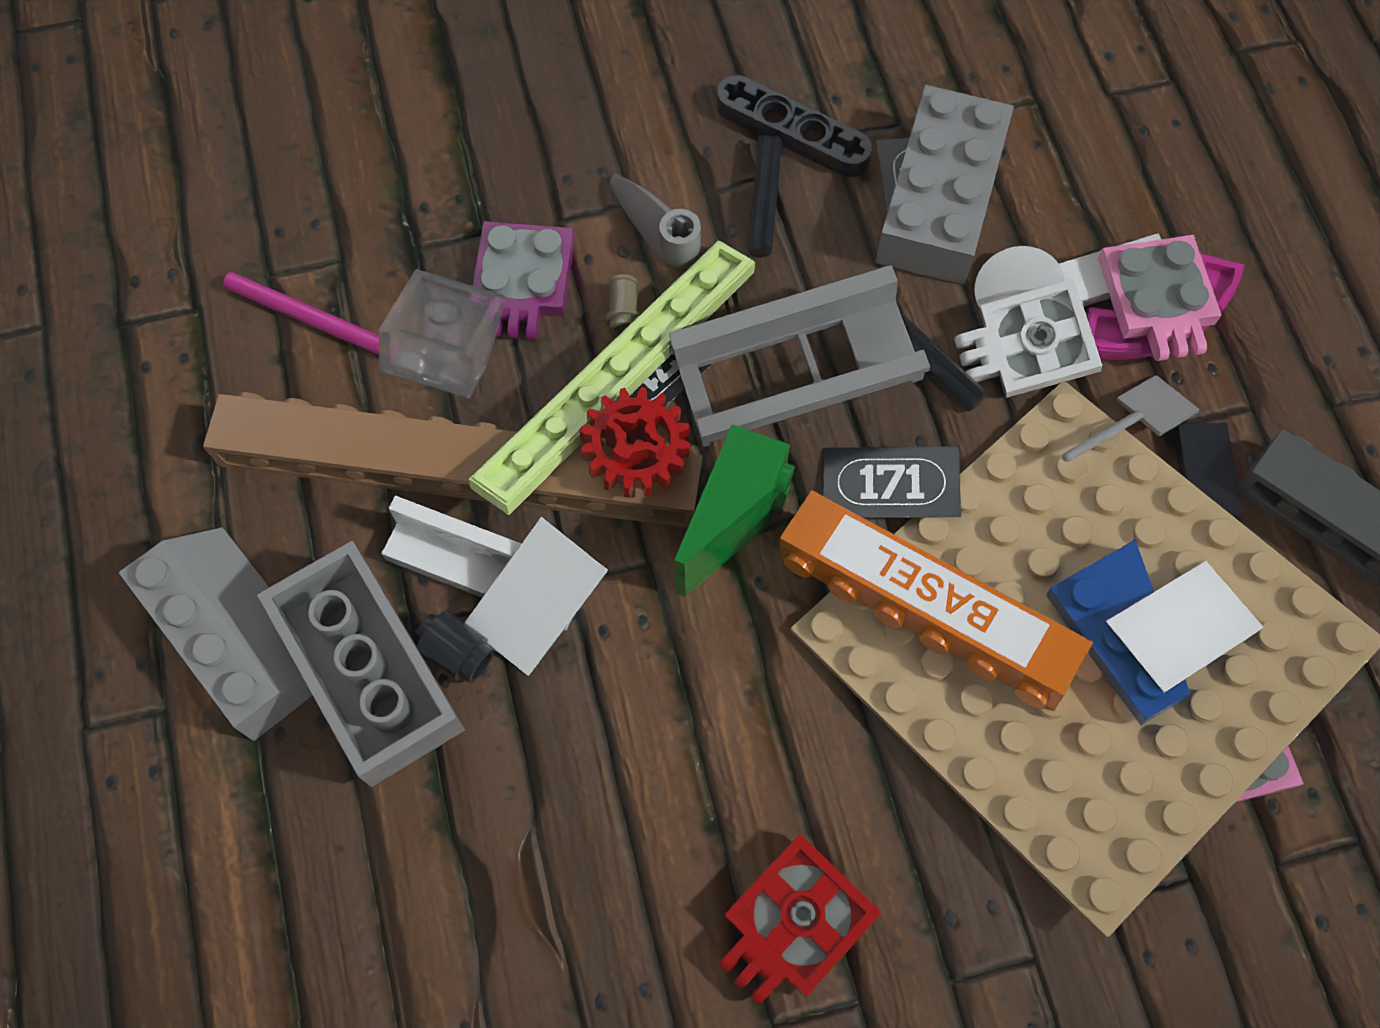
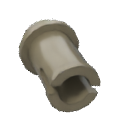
[605,274,641,337]

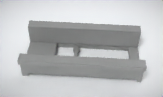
[669,265,930,447]

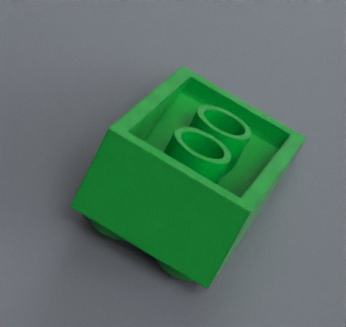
[674,424,795,597]

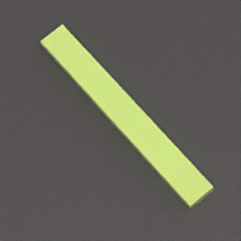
[469,240,755,515]

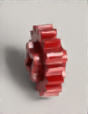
[580,387,691,497]

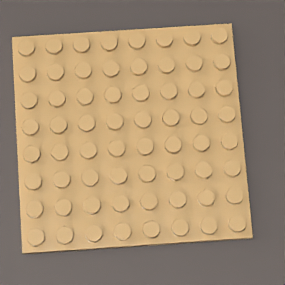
[790,382,1380,939]

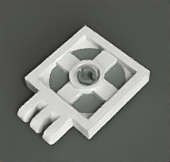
[954,278,1103,398]

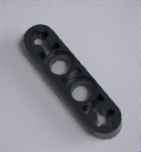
[717,75,872,177]

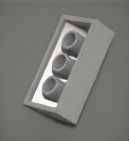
[118,527,313,741]

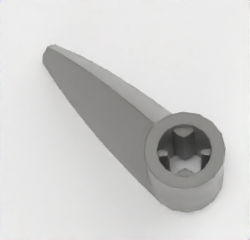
[609,174,701,269]

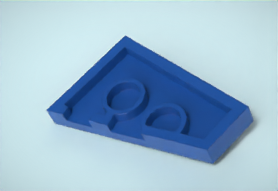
[1046,540,1190,725]

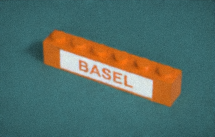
[780,490,1093,711]

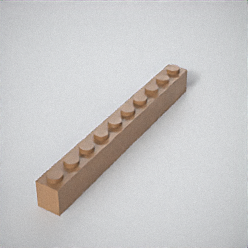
[203,392,703,528]

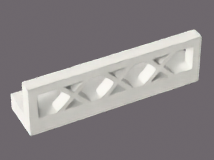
[382,496,572,631]

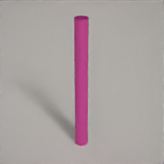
[223,272,393,358]

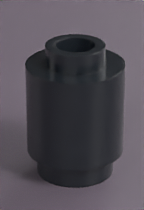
[415,610,495,684]

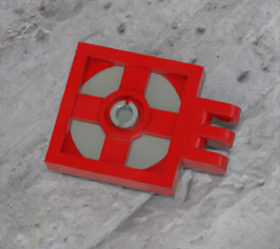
[718,834,882,1006]

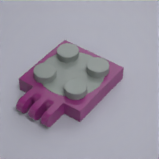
[470,221,575,340]

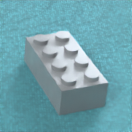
[875,85,1014,285]
[257,540,465,787]

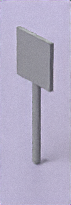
[1062,375,1200,462]

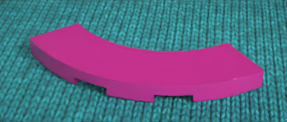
[1086,253,1245,360]

